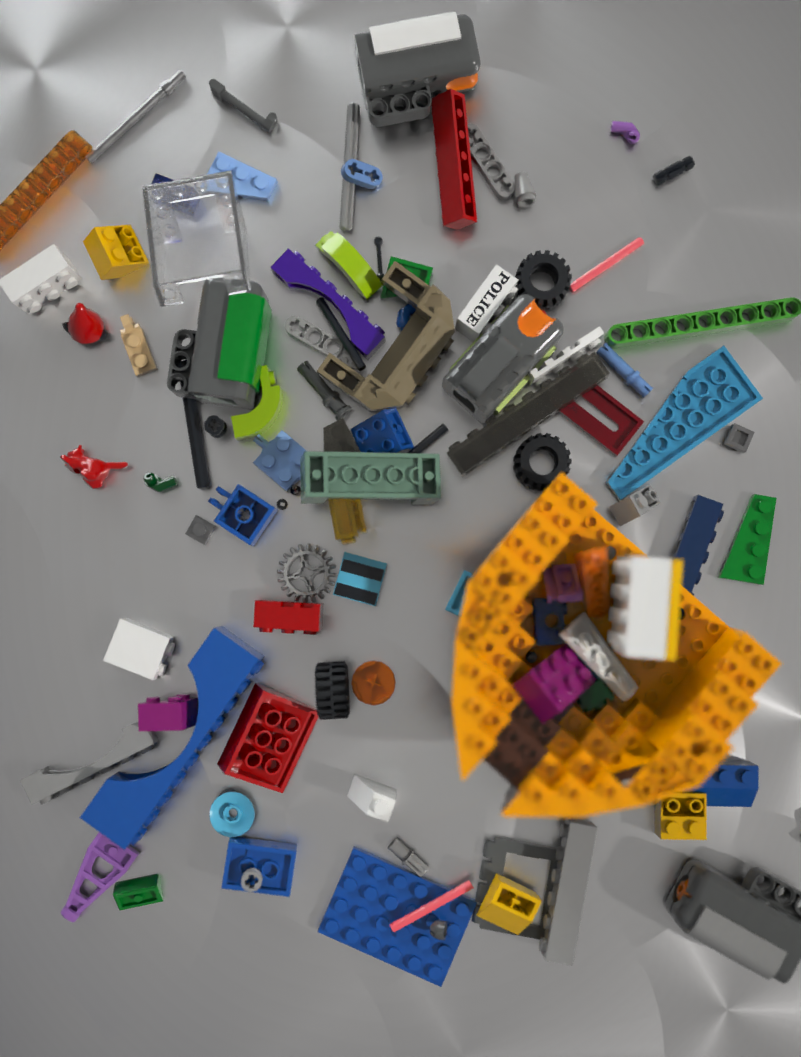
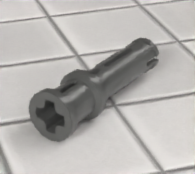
[297,361,352,421]

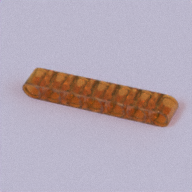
[0,130,92,250]

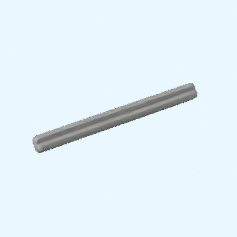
[339,102,360,231]

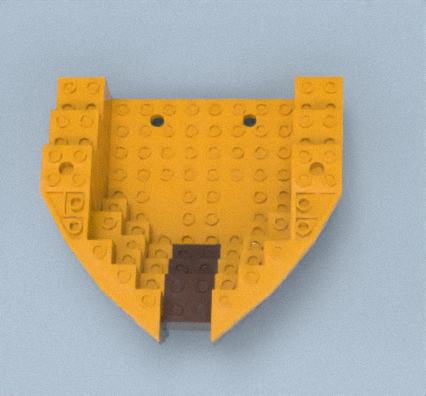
[452,472,782,817]

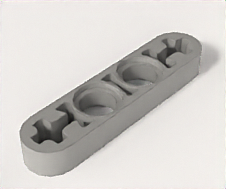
[468,124,515,201]
[285,316,362,369]

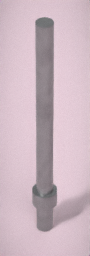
[85,70,186,164]

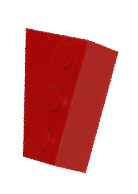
[253,600,324,635]

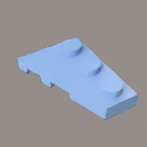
[199,152,278,201]

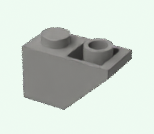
[609,484,660,526]

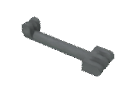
[209,79,278,133]

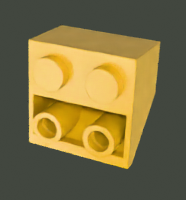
[83,224,149,280]
[654,793,707,840]
[477,873,542,935]

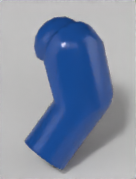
[396,304,416,331]

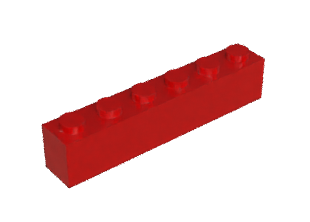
[431,88,477,230]

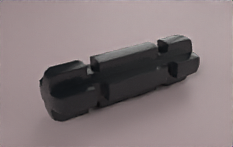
[653,156,695,185]

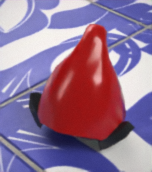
[62,303,108,344]

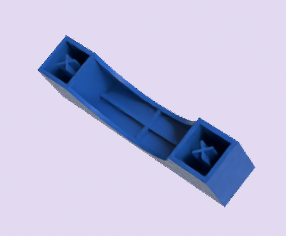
[80,626,265,850]

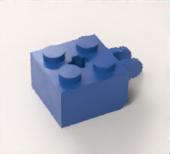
[208,484,278,546]

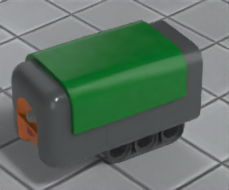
[167,276,272,409]

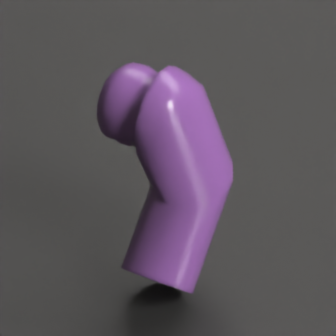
[610,121,640,144]

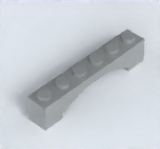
[20,722,159,805]

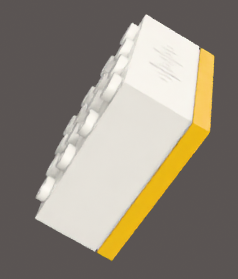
[607,556,683,661]

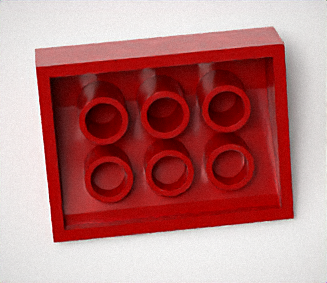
[217,683,318,793]

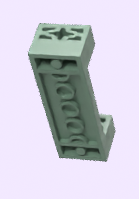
[300,451,441,505]

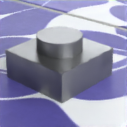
[723,423,755,453]
[185,515,216,545]

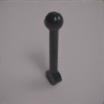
[374,237,384,281]

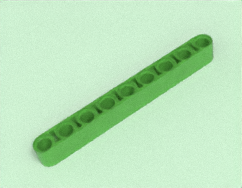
[604,297,801,349]

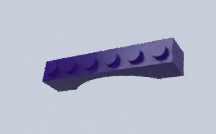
[270,248,386,360]

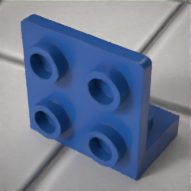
[351,408,414,453]

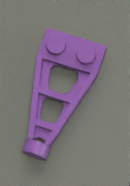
[61,832,139,922]

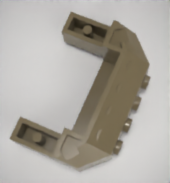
[317,261,455,412]

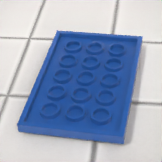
[317,846,477,987]

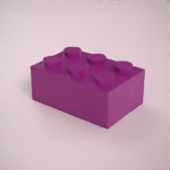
[513,643,596,724]

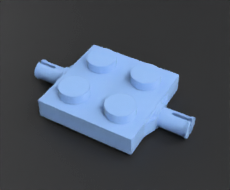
[253,430,306,492]

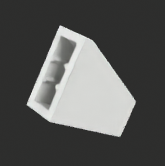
[347,774,397,822]

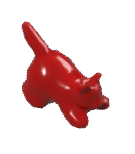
[60,445,128,489]

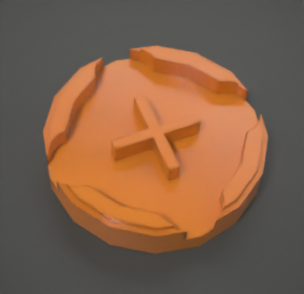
[351,660,396,705]

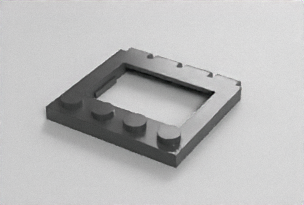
[472,837,558,940]

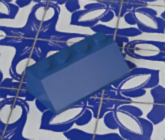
[681,761,759,807]

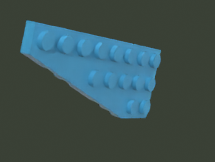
[606,346,763,501]

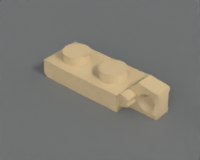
[120,314,158,377]

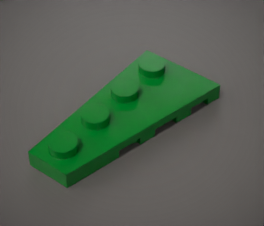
[717,494,777,585]

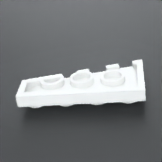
[527,326,604,387]
[559,612,639,702]

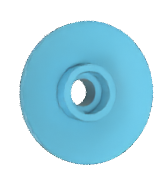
[209,791,255,837]

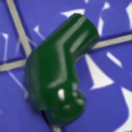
[143,472,178,492]

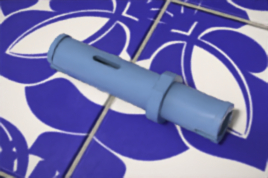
[596,343,653,398]

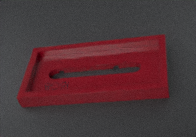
[547,368,644,457]

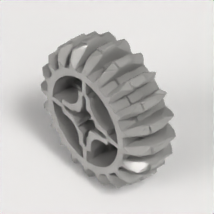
[277,543,337,603]

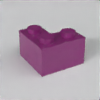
[138,694,198,731]

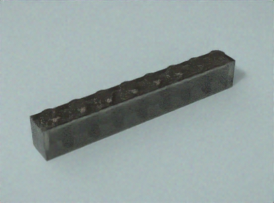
[447,352,610,477]

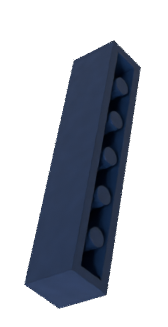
[672,495,724,619]

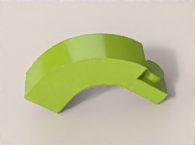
[315,231,383,299]
[231,365,283,441]

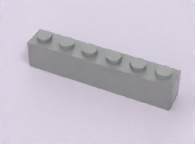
[539,817,597,965]

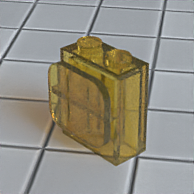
[328,499,368,545]

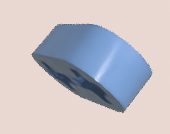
[341,159,383,189]

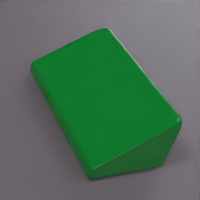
[113,874,164,911]

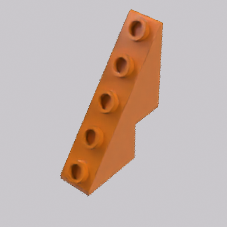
[573,547,610,619]

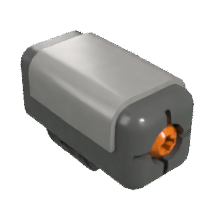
[666,860,801,984]

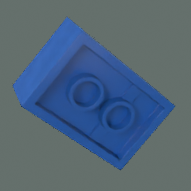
[221,837,297,897]

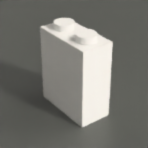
[103,618,175,680]

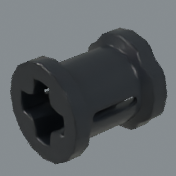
[204,415,228,438]

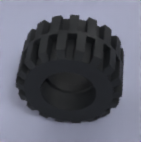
[515,250,572,311]
[513,433,572,491]
[315,661,350,720]

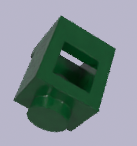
[577,678,615,712]

